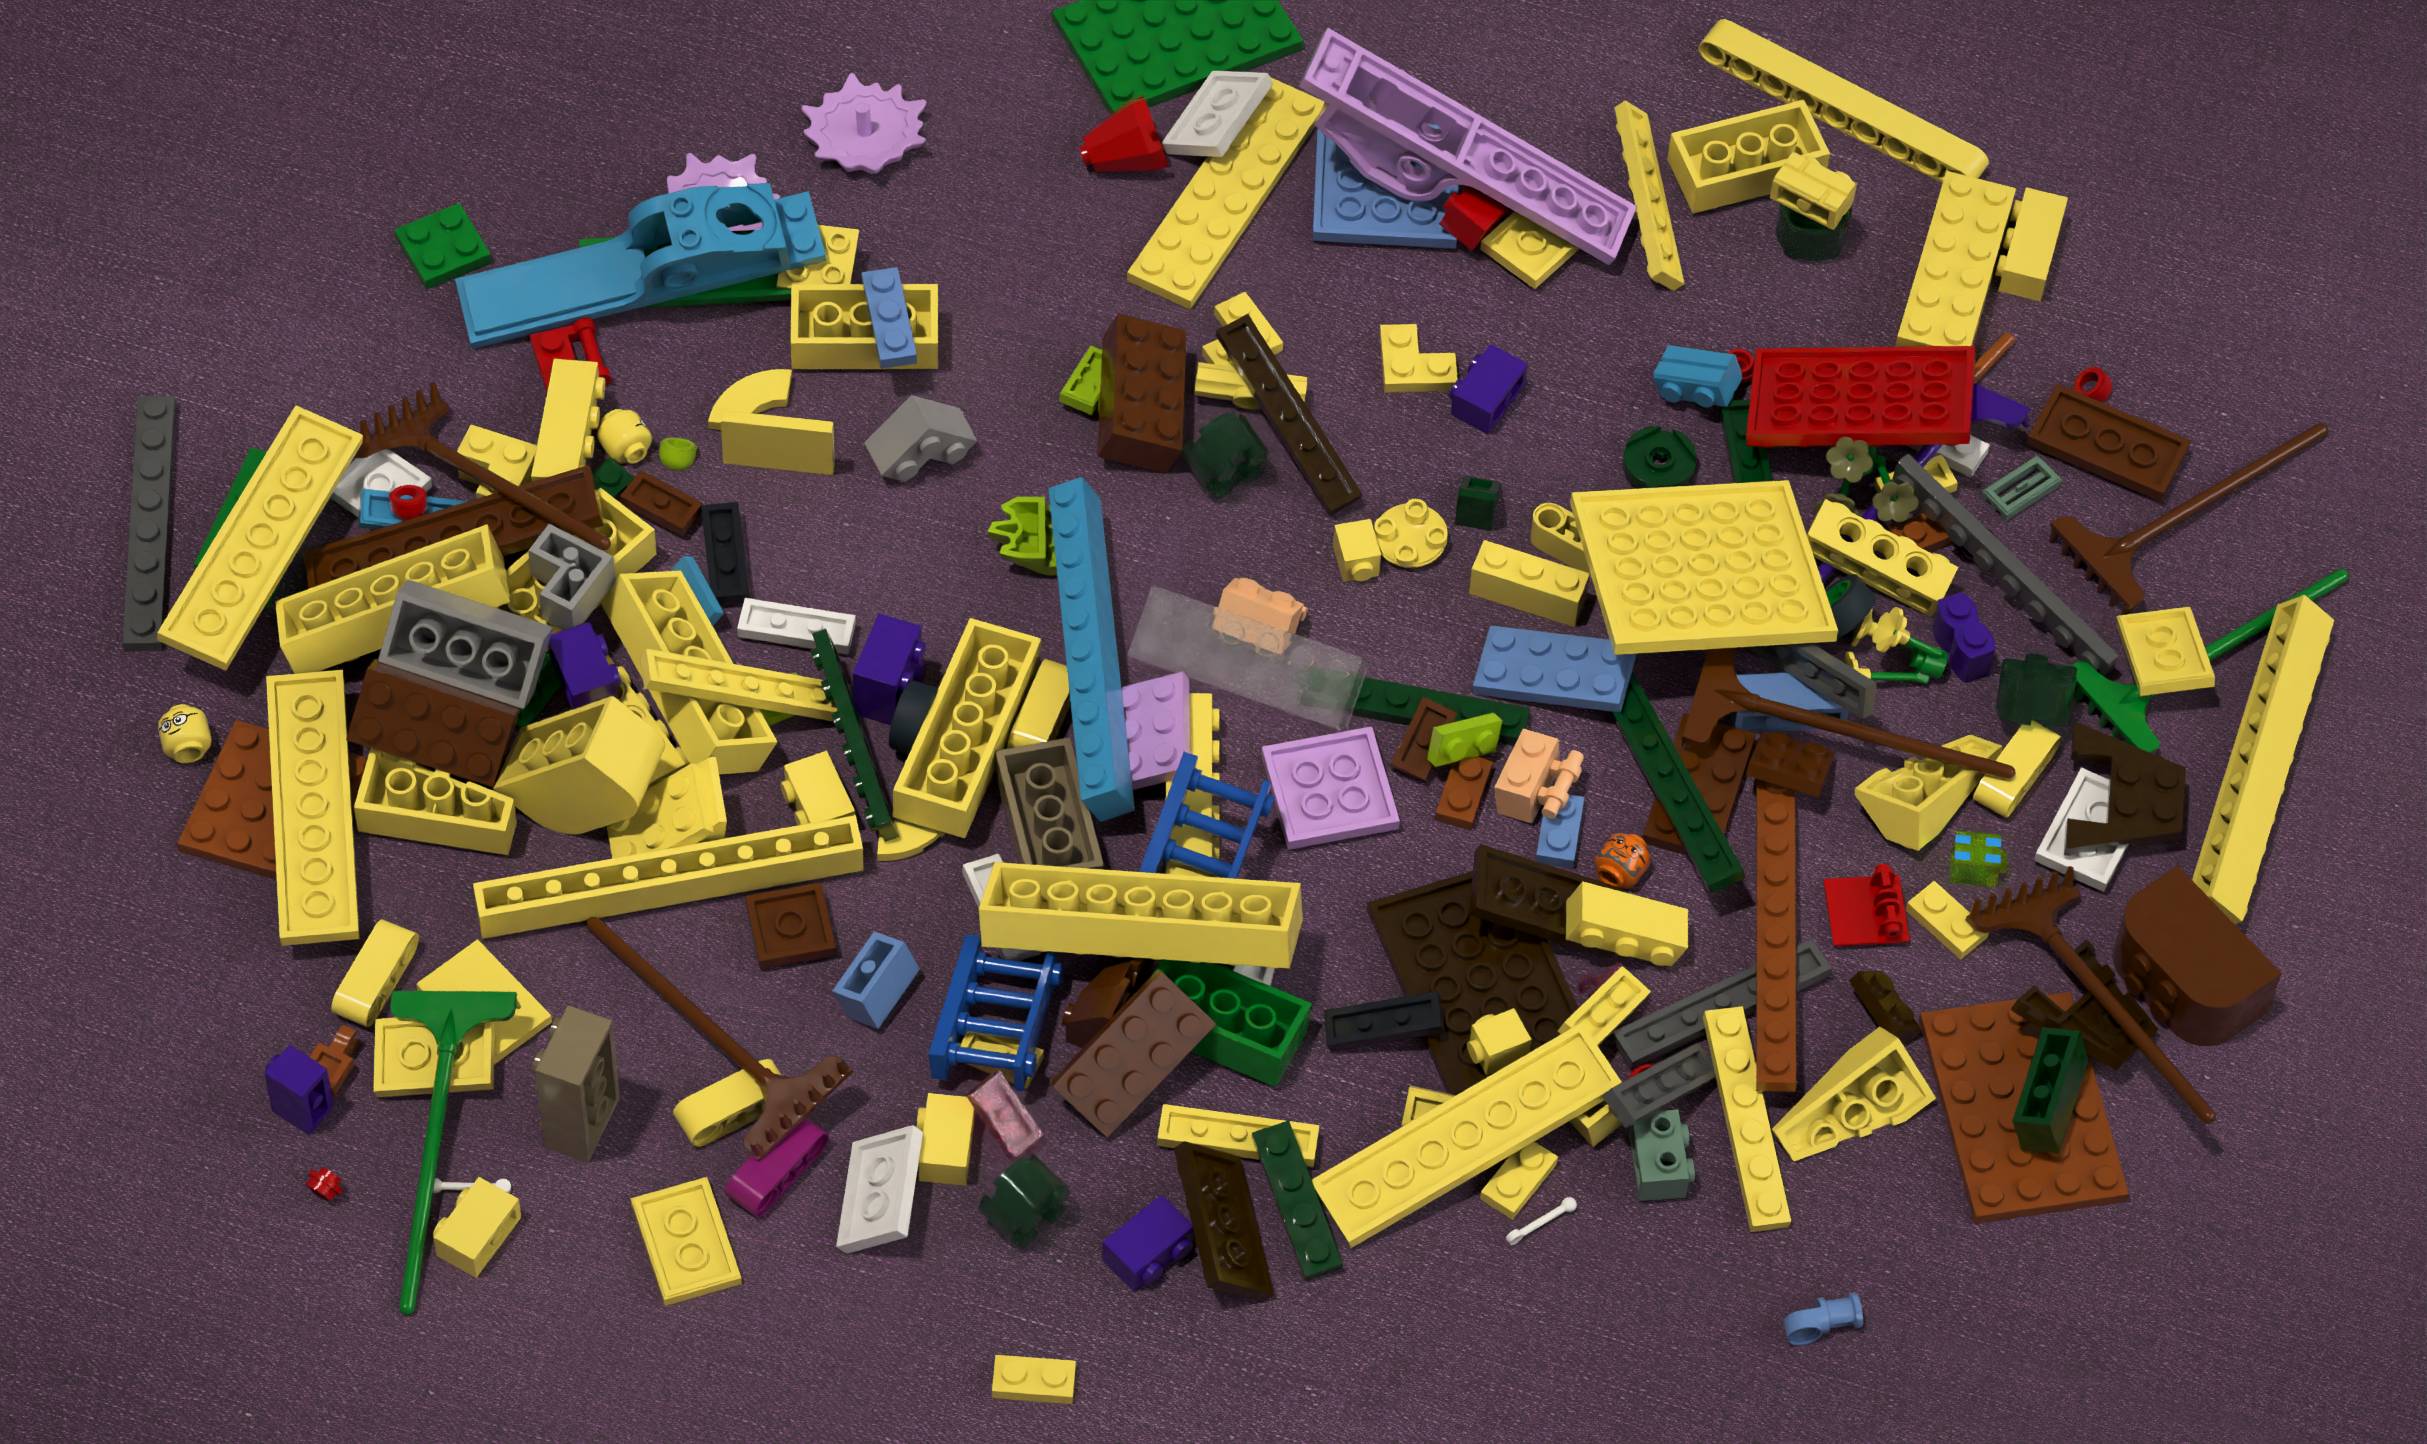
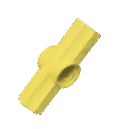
[1194,362,1307,410]

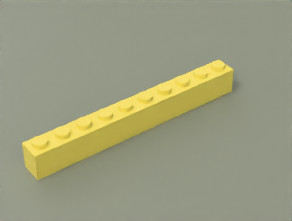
[2192,595,2334,924]
[473,815,863,939]

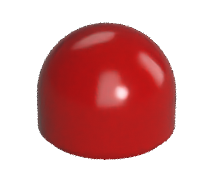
[2073,367,2112,402]
[389,485,427,521]

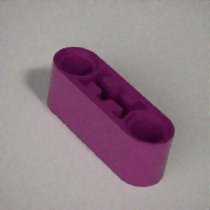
[725,1118,829,1218]

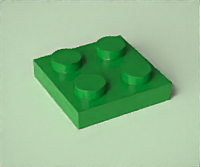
[394,203,492,290]

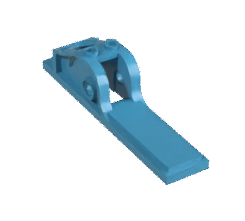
[455,183,827,349]

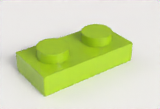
[1427,713,1503,767]

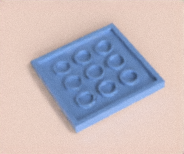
[1312,124,1458,249]

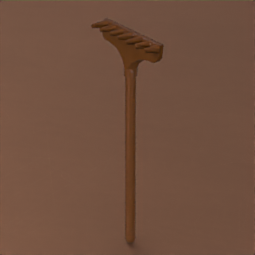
[348,382,611,551]
[2049,423,2328,615]
[1681,648,2016,780]
[1965,866,2216,1124]
[586,917,853,1162]

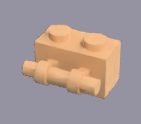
[1212,578,1308,655]
[1494,729,1584,824]

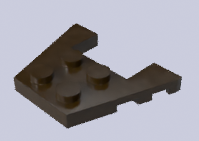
[2063,723,2186,856]
[2011,940,2159,1071]

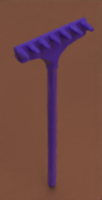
[1818,383,2030,584]

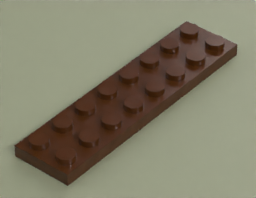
[303,465,604,589]

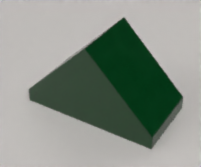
[1455,475,1501,531]

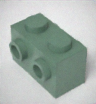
[1628,1109,1695,1201]

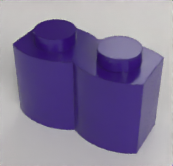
[1932,592,1995,683]

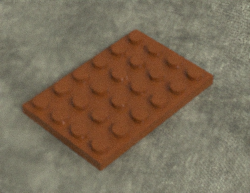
[1919,991,2129,1224]

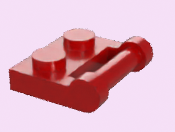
[530,318,612,394]

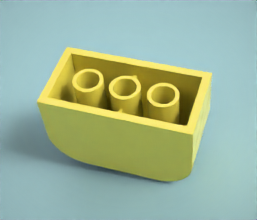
[493,696,665,835]

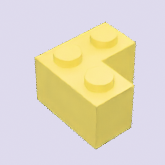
[457,425,537,499]

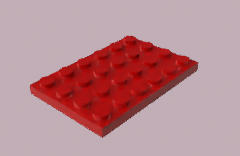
[1746,346,1975,448]

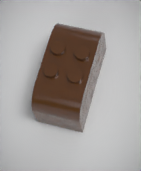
[2112,865,2282,1046]

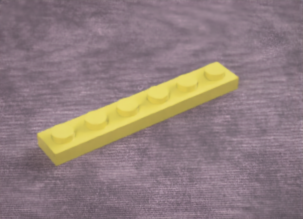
[1614,101,1684,291]
[640,649,852,721]
[1703,1006,1791,1232]

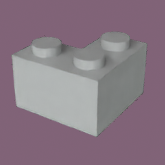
[864,395,977,482]
[528,524,615,630]

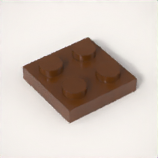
[1746,731,1835,797]
[745,882,836,969]

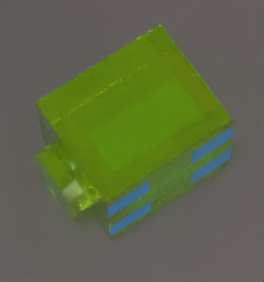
[1949,830,2008,887]

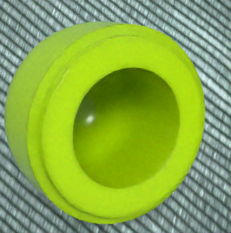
[659,438,697,471]

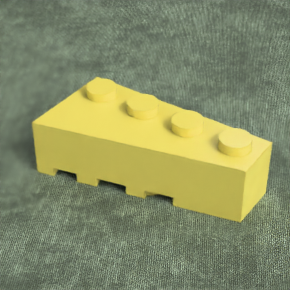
[354,748,517,855]

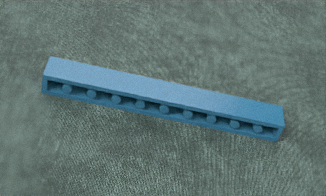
[1048,477,1135,822]

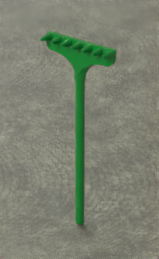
[2064,569,2349,754]
[390,991,521,1315]

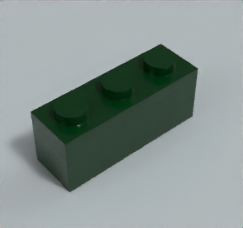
[2012,1027,2089,1153]

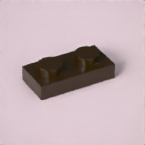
[1849,971,1922,1041]

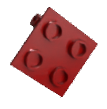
[1823,864,1910,947]

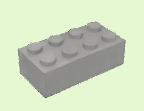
[378,579,553,709]

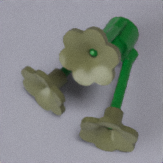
[1814,437,1919,522]

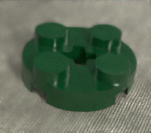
[1622,426,1696,489]

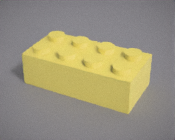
[1667,100,1830,214]
[791,284,938,369]

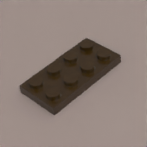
[1470,844,1621,958]
[1174,1141,1274,1302]

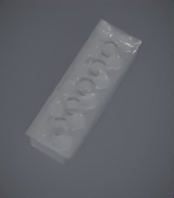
[1127,585,1370,732]

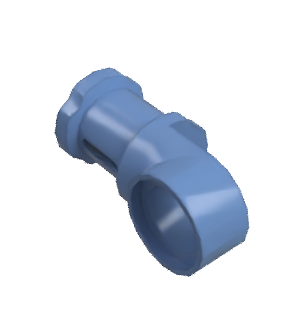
[1783,1292,1863,1346]

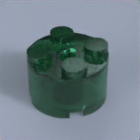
[1776,204,1852,261]
[1182,412,1268,499]
[1996,653,2077,727]
[978,1153,1070,1249]

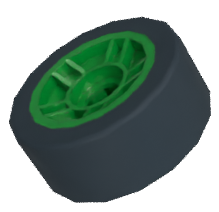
[1823,574,1876,643]
[889,681,938,755]

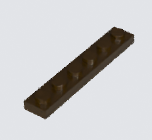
[1215,314,1362,516]

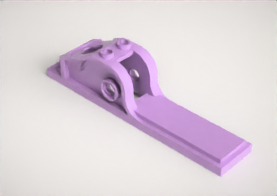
[1299,28,1637,265]

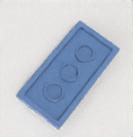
[1473,625,1637,713]

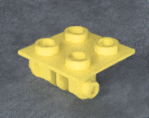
[776,225,859,290]

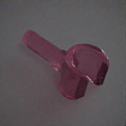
[1578,962,1624,999]

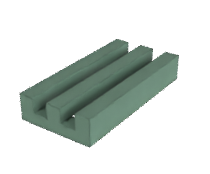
[1981,455,2062,522]

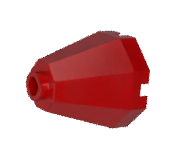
[1079,95,1169,172]

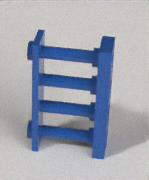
[1139,751,1275,879]
[928,934,1064,1092]

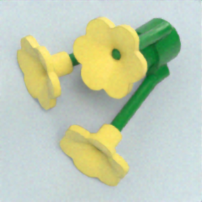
[1841,607,1947,685]

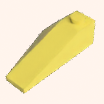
[1855,734,2002,851]
[1772,1027,1936,1161]

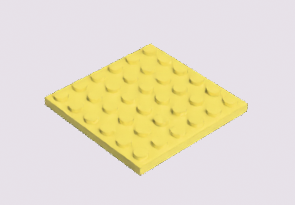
[1570,480,1838,655]

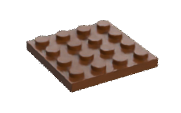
[177,720,368,880]

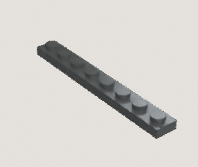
[122,396,176,652]
[1892,454,2119,678]

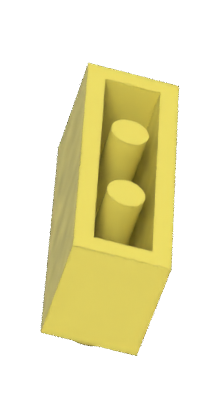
[1995,187,2068,302]
[1469,540,1590,627]
[1566,881,1688,967]

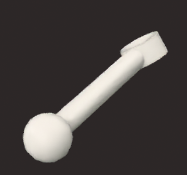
[433,1178,511,1194]
[1506,1197,1577,1246]

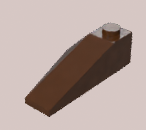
[1062,957,1155,1048]

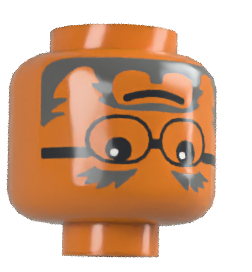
[1594,833,1651,889]

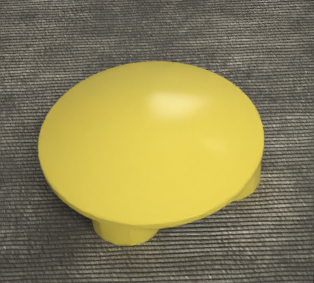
[1374,499,1448,568]

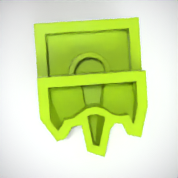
[988,497,1057,575]

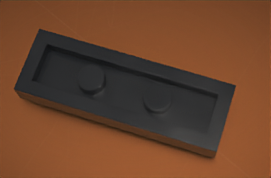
[701,502,749,605]
[1324,991,1444,1052]

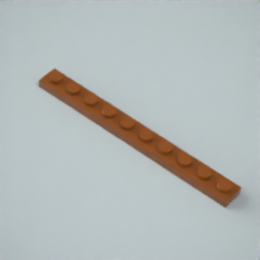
[1756,779,1796,1092]

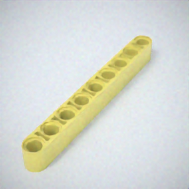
[1698,19,1989,183]

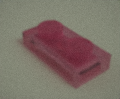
[966,1071,1043,1159]

